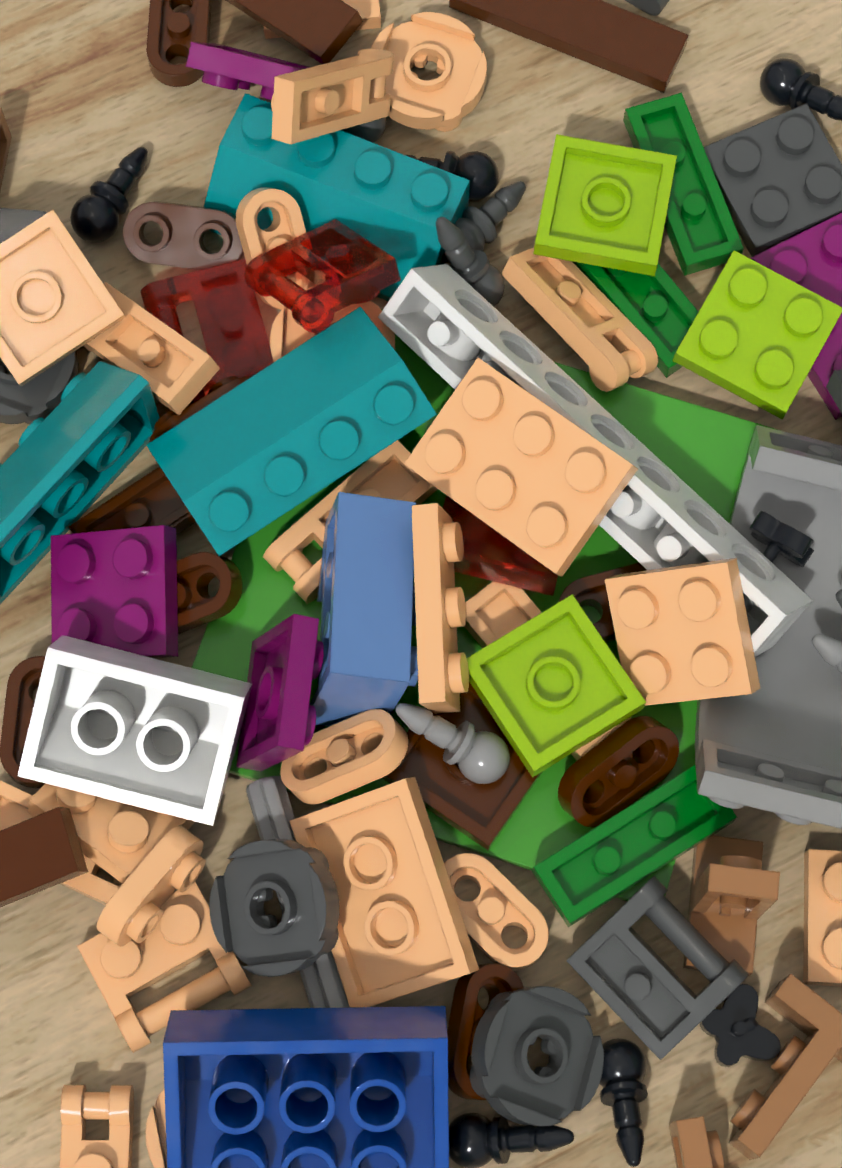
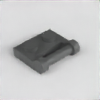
[566,876,749,1060]

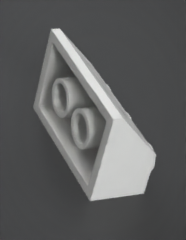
[17,635,252,826]

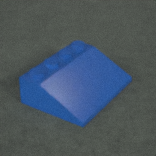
[163,1006,449,1168]

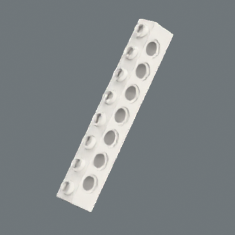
[378,264,813,657]

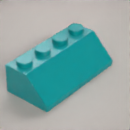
[204,93,470,301]
[146,307,437,556]
[0,361,160,604]

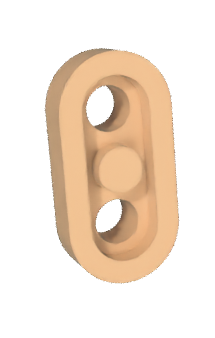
[236,187,317,310]
[280,709,408,804]
[97,825,206,947]
[444,853,549,971]

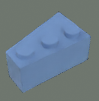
[309,492,418,727]

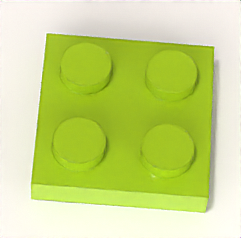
[533,134,677,276]
[673,250,842,420]
[467,594,646,778]

